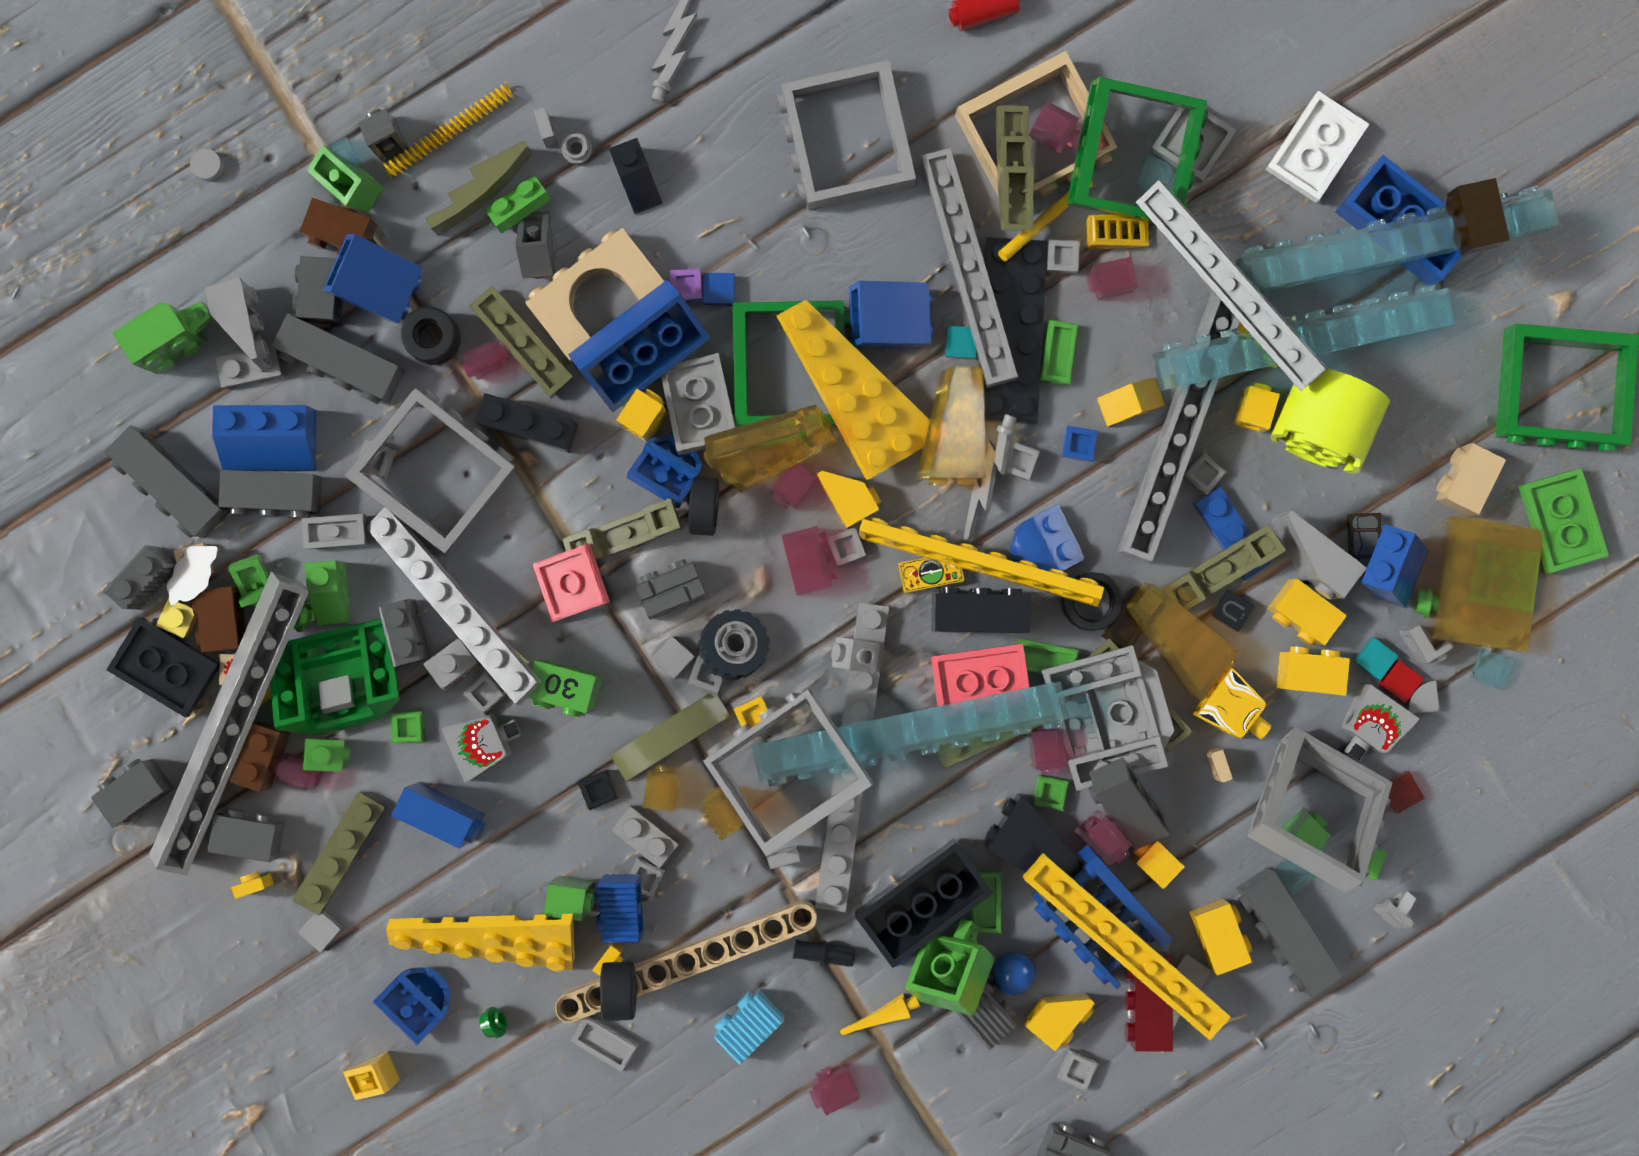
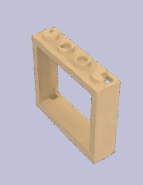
[955,51,1118,198]

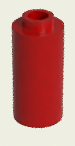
[948,0,1020,32]

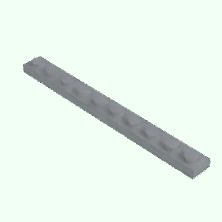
[815,602,889,913]

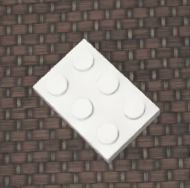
[1265,91,1369,202]

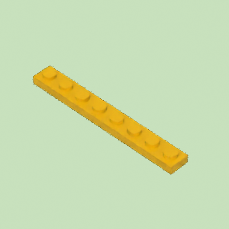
[859,518,1104,607]
[1022,853,1231,1040]

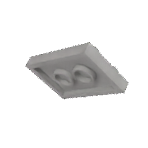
[661,353,739,455]

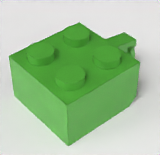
[112,301,214,374]
[905,919,995,1016]

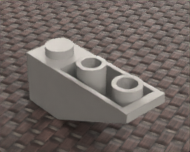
[205,277,270,372]

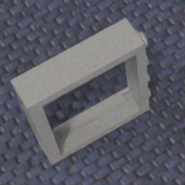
[777,60,916,210]
[344,388,516,553]
[703,688,874,857]
[1247,727,1393,894]

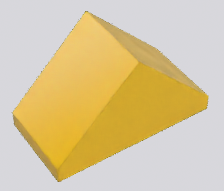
[1097,377,1165,427]
[343,1051,400,1100]

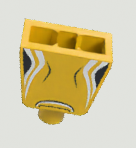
[1191,668,1272,739]

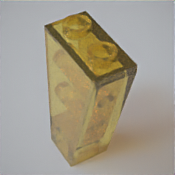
[917,366,987,486]
[704,404,836,493]
[1126,583,1239,701]

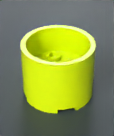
[1270,368,1390,474]

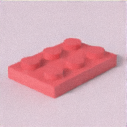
[931,643,1032,718]

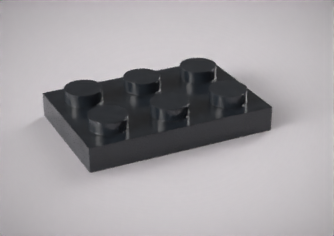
[106,617,220,717]

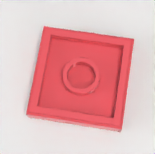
[533,544,610,622]

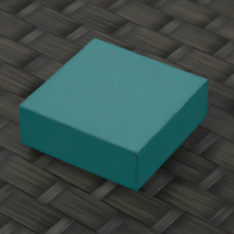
[945,326,976,359]
[1353,637,1398,680]

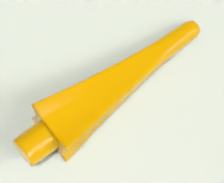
[840,993,921,1035]

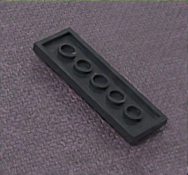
[975,237,1048,424]

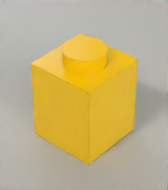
[1233,383,1280,433]
[1131,841,1185,889]

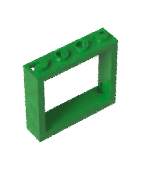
[1066,77,1208,223]
[733,300,851,429]
[1496,324,1639,452]

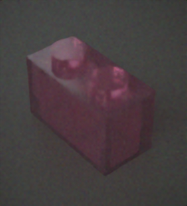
[781,526,837,596]
[1074,811,1132,866]

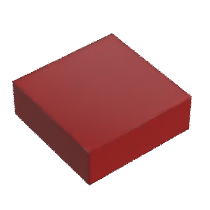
[1378,660,1423,703]

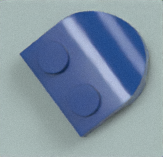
[626,433,702,509]
[1010,504,1086,572]
[372,968,450,1046]

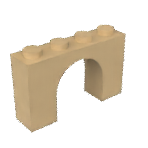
[525,227,664,365]

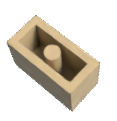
[1435,443,1506,517]

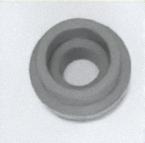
[561,133,592,164]

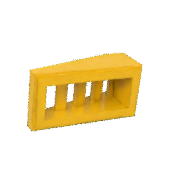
[1086,214,1149,250]

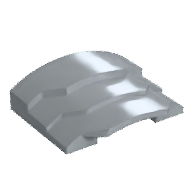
[1042,645,1174,791]

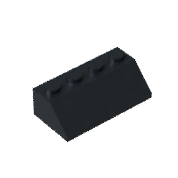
[855,838,993,968]

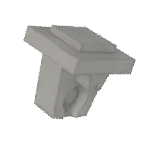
[1373,891,1416,929]

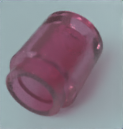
[461,339,509,381]
[272,753,323,791]

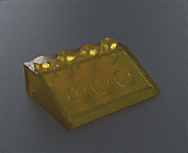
[1431,516,1544,653]

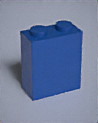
[322,234,423,324]
[849,281,934,349]
[1361,524,1429,608]
[391,782,486,849]

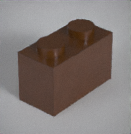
[300,198,378,254]
[192,586,246,653]
[230,721,291,792]

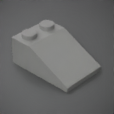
[1272,510,1367,600]

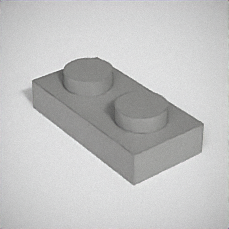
[215,346,285,389]
[301,514,368,549]
[611,805,679,869]

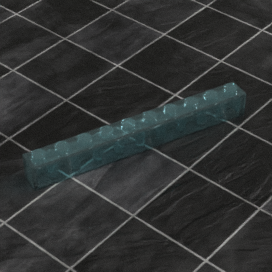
[1235,186,1560,293]
[1152,285,1455,391]
[752,681,1069,786]

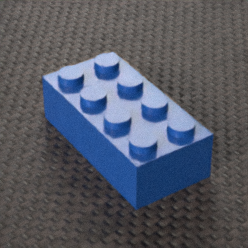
[1334,155,1462,287]
[568,280,710,413]

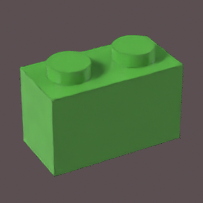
[544,876,596,921]

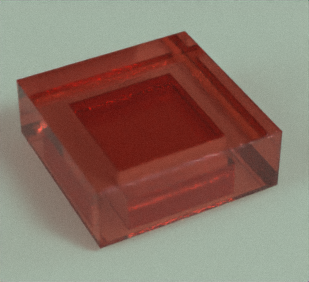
[1388,771,1425,813]

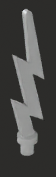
[651,0,698,104]
[963,414,1017,543]

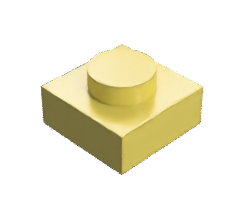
[156,598,197,638]

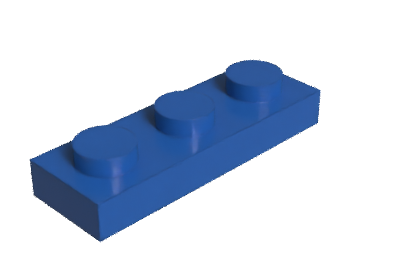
[1193,487,1272,581]

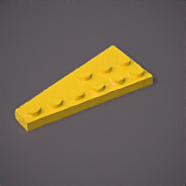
[777,300,945,480]
[386,914,575,971]

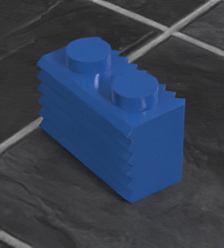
[594,874,644,943]

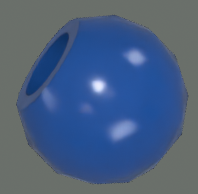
[993,952,1036,996]

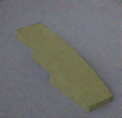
[996,105,1034,230]
[426,141,532,236]

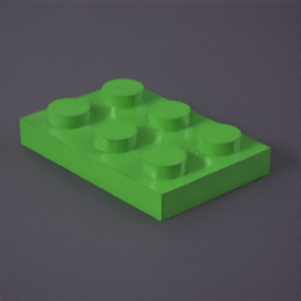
[1518,468,1609,574]

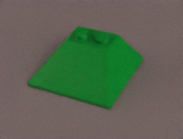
[270,618,400,735]

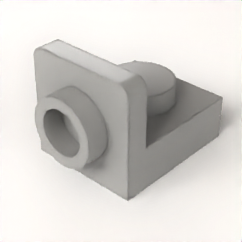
[1399,625,1454,665]

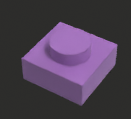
[670,268,703,302]

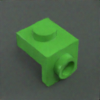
[228,554,269,607]
[303,738,350,772]

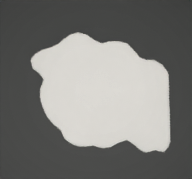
[167,546,218,605]

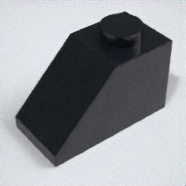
[609,138,663,214]

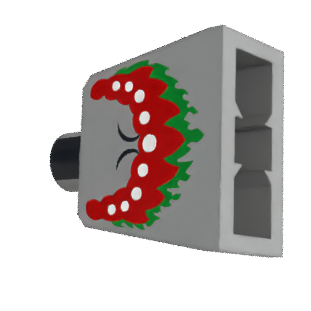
[423,638,482,693]
[1341,684,1420,762]
[441,715,522,783]

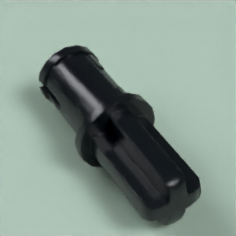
[793,939,855,967]

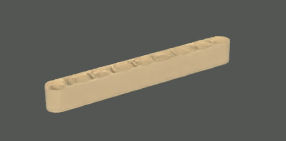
[555,899,817,1023]

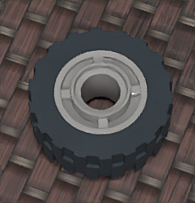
[698,609,770,680]

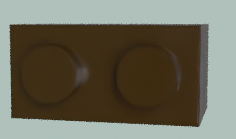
[1446,178,1510,255]

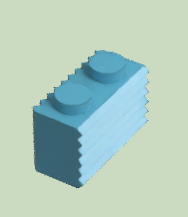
[713,989,785,1065]

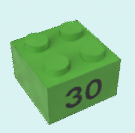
[528,660,604,717]

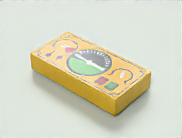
[898,558,964,593]

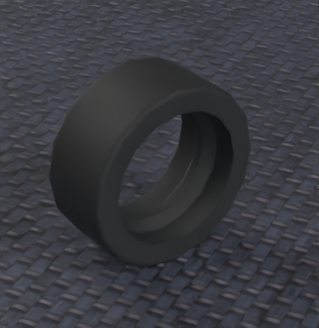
[689,476,719,536]
[1061,572,1123,631]

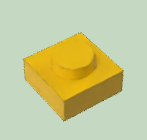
[734,696,768,727]
[231,871,274,899]
[592,943,624,976]

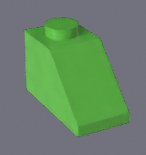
[307,145,384,213]
[304,560,350,626]
[1281,807,1331,851]

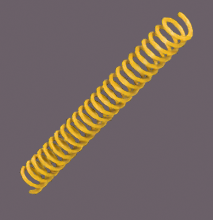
[383,81,513,179]

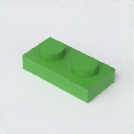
[484,175,551,234]

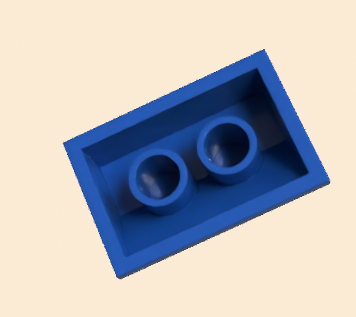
[212,405,316,471]

